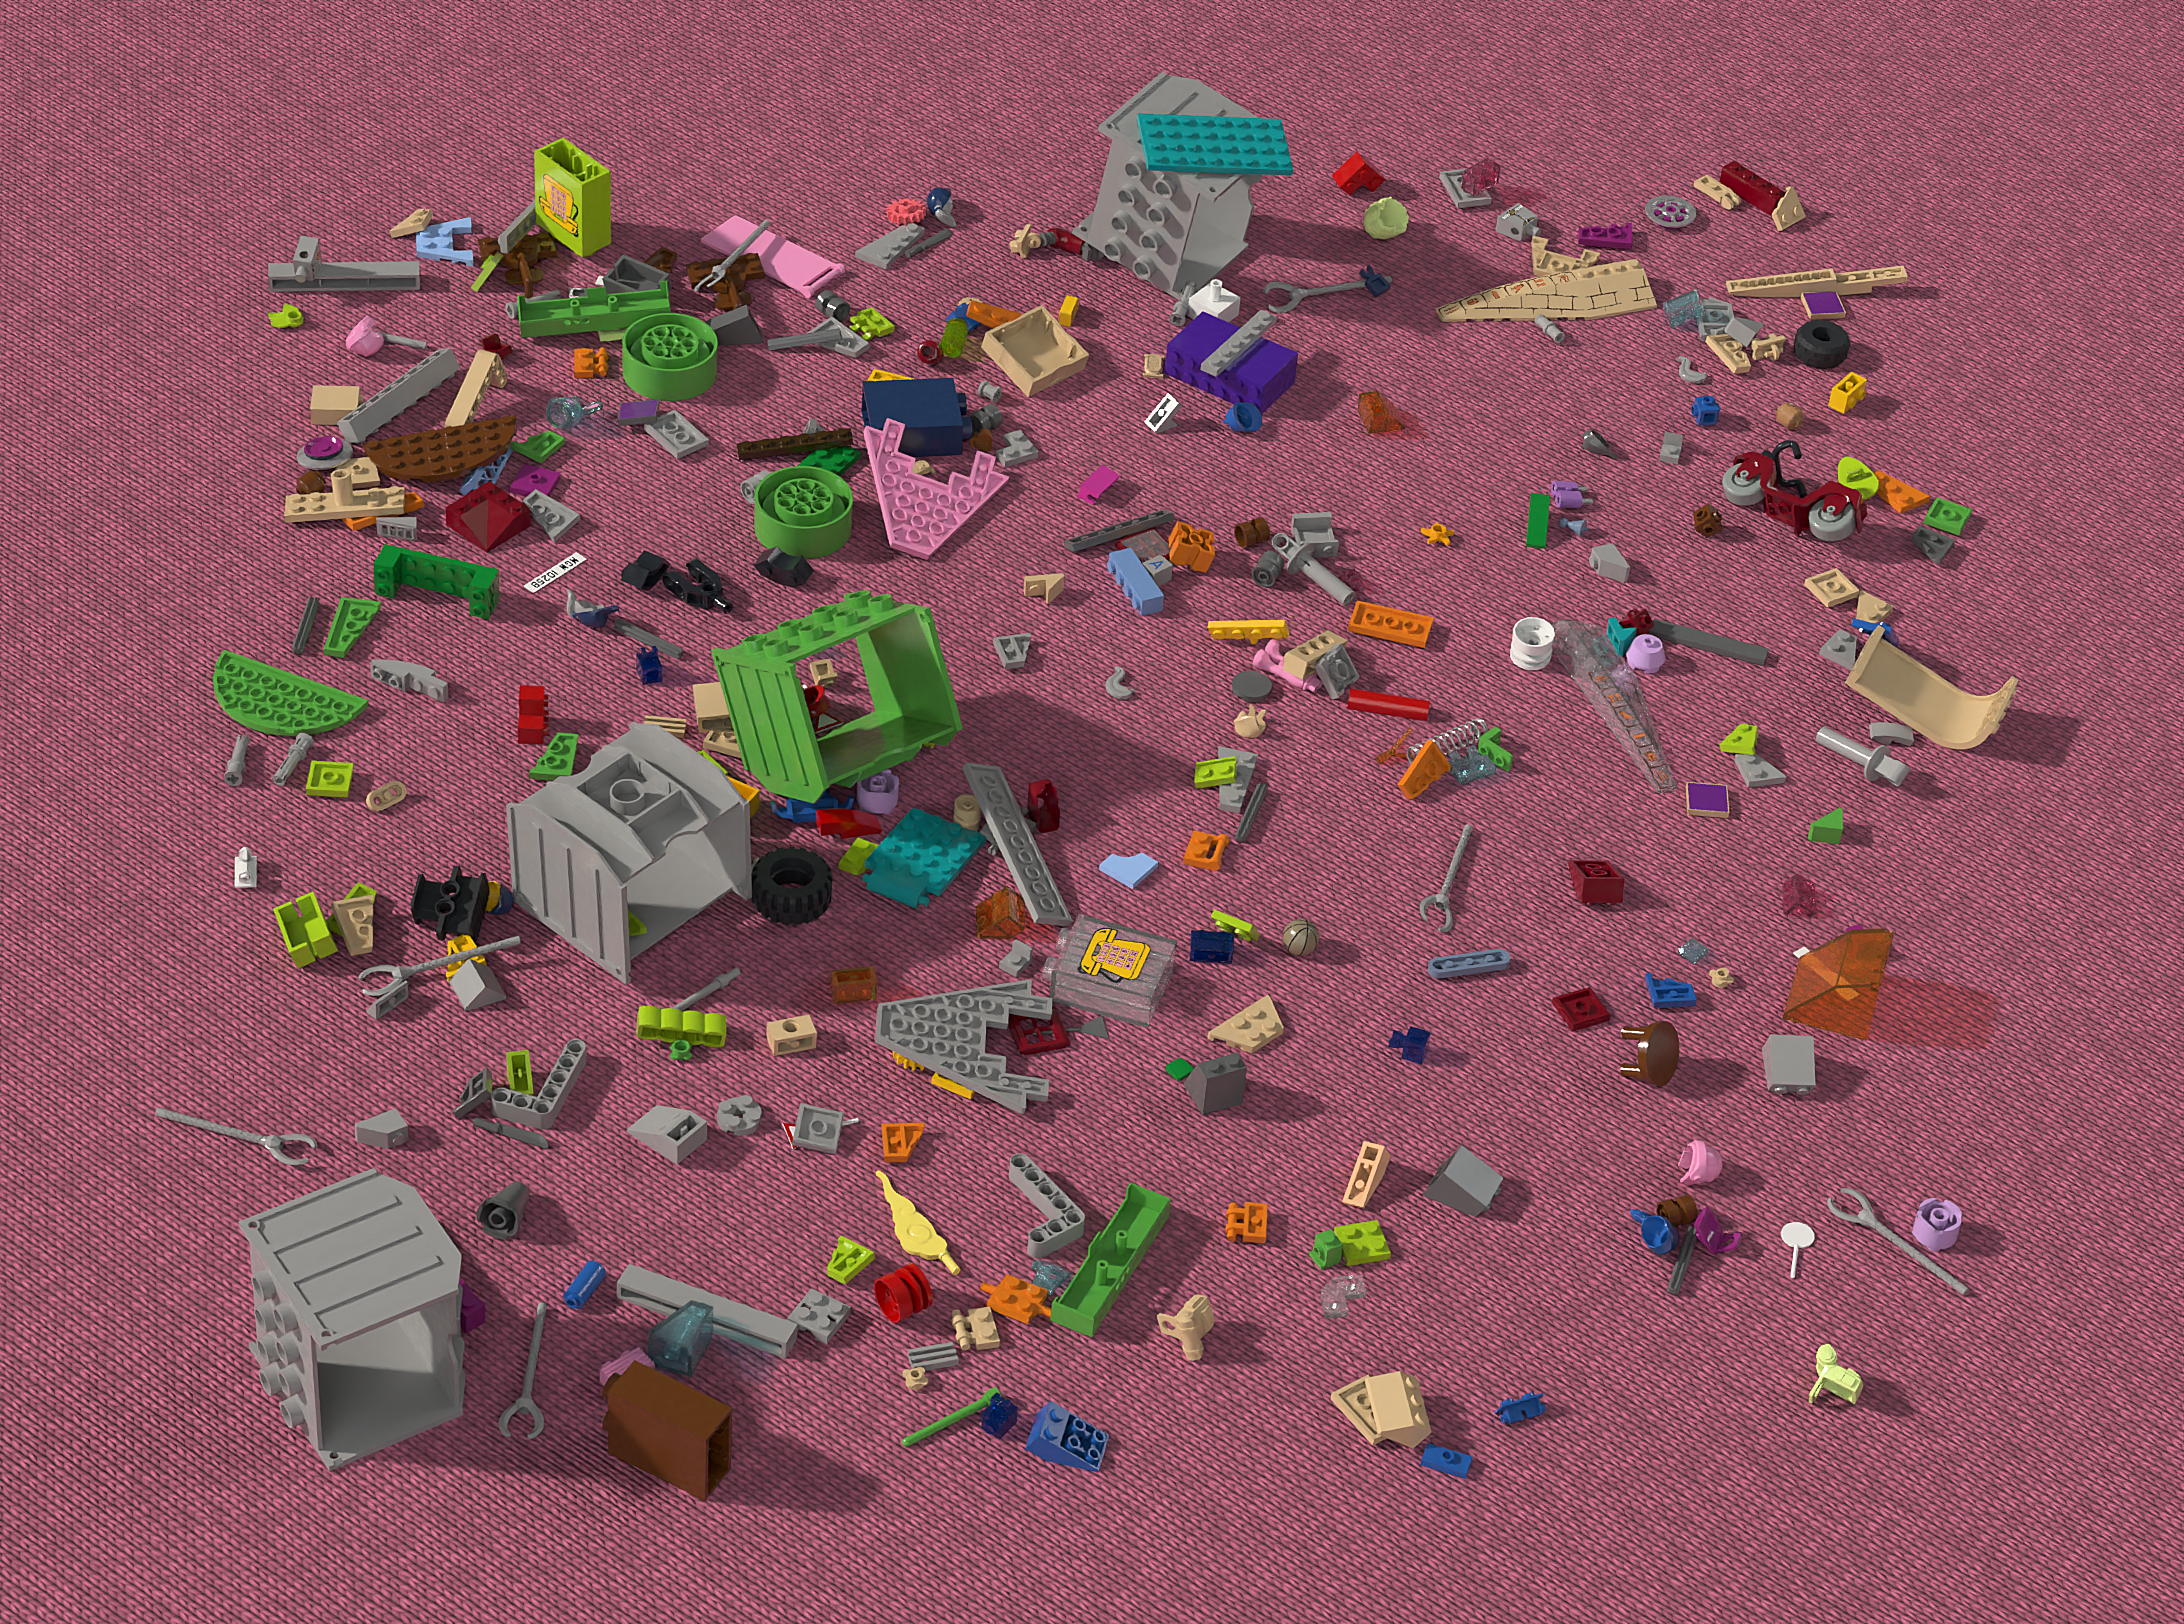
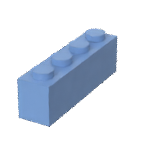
[1107,548,1164,616]

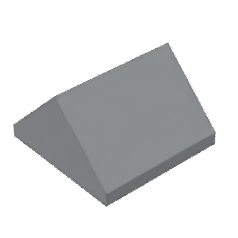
[449,959,506,1012]

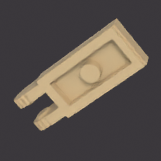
[1694,175,1741,210]

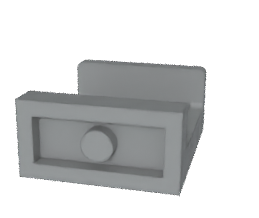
[1291,512,1339,558]

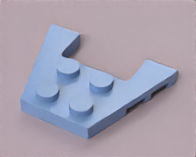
[416,217,473,266]

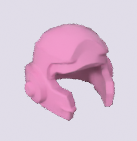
[345,315,384,357]
[1678,1140,1722,1185]

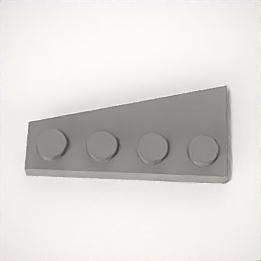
[1218,746,1258,814]

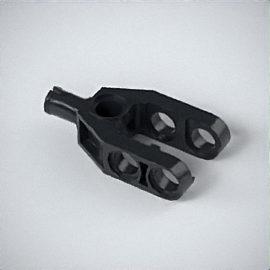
[662,559,733,614]

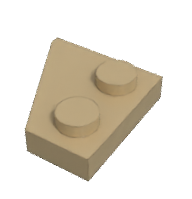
[1772,186,1806,231]
[1856,590,1893,624]

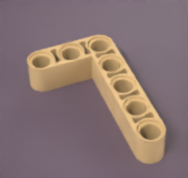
[445,349,508,428]

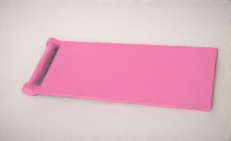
[701,215,846,298]

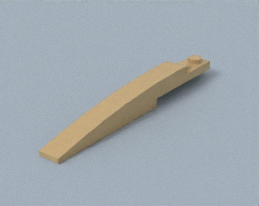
[1726,266,1908,297]

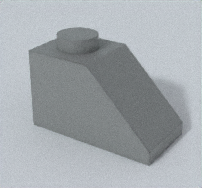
[1589,543,1630,583]
[355,1108,408,1149]

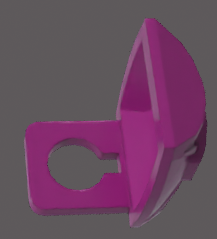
[1694,1206,1742,1255]

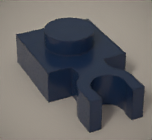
[1359,264,1391,298]

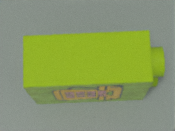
[534,137,611,257]

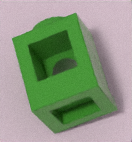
[1309,1229,1343,1270]

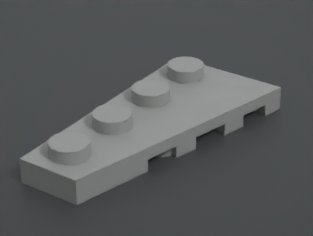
[855,223,925,270]

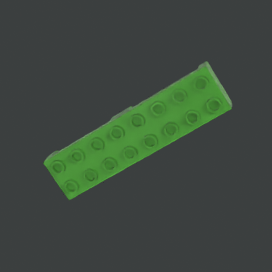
[517,281,671,338]
[1050,1183,1171,1337]

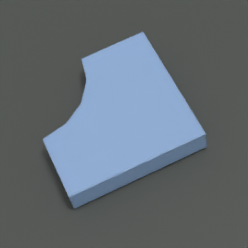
[1099,852,1158,889]

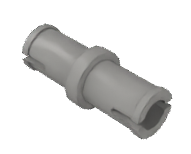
[1535,314,1565,343]

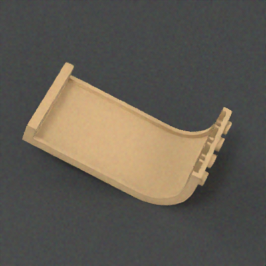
[1845,625,2018,749]

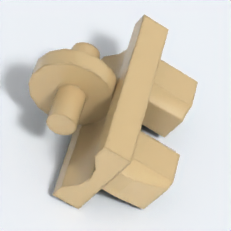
[1009,224,1042,258]
[1750,333,1786,361]

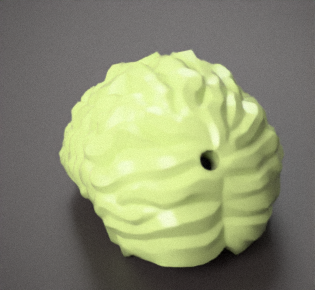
[1363,196,1409,240]

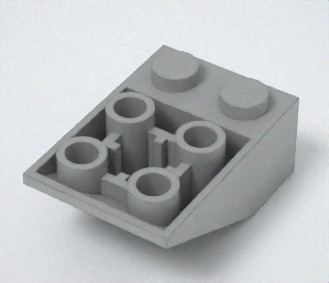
[627,1105,707,1165]

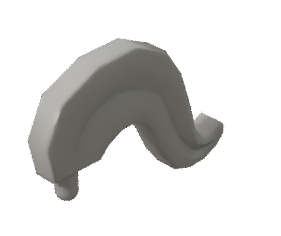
[1678,356,1707,384]
[1105,666,1135,699]

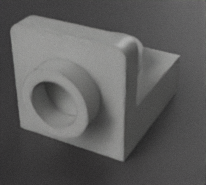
[999,939,1033,978]

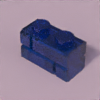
[1189,930,1234,964]

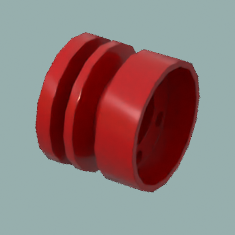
[874,1263,933,1323]

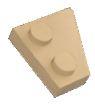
[389,209,433,238]

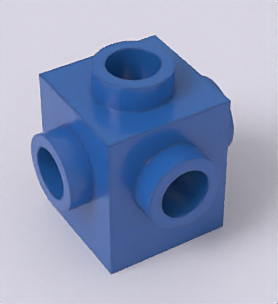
[1691,396,1720,426]

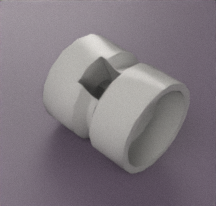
[740,470,771,504]

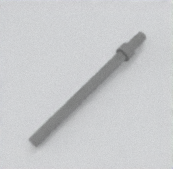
[635,968,741,1035]

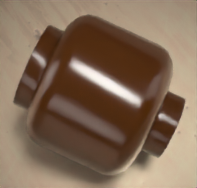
[296,470,326,495]

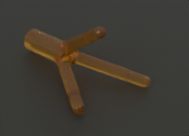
[1376,728,1415,764]

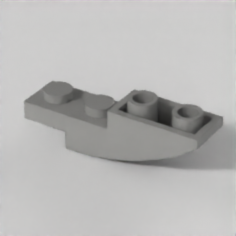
[370,659,448,703]

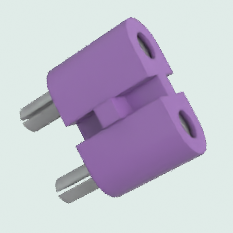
[1551,481,1593,508]

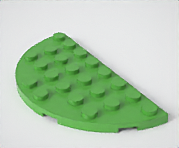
[213,650,368,736]

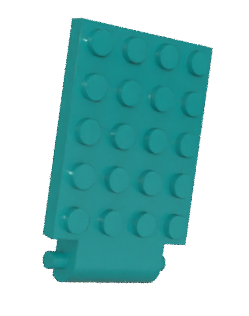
[862,807,987,909]

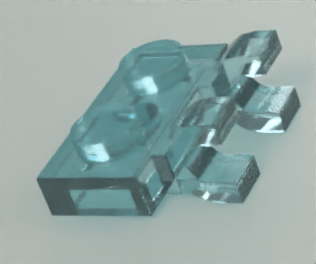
[1448,745,1496,785]

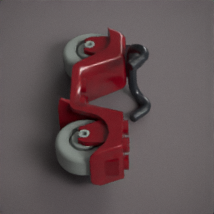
[1722,440,1868,541]

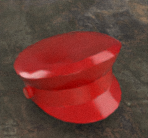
[802,685,830,718]

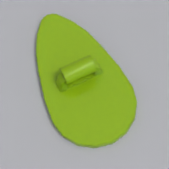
[1838,456,1879,500]

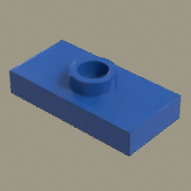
[1420,1443,1473,1479]

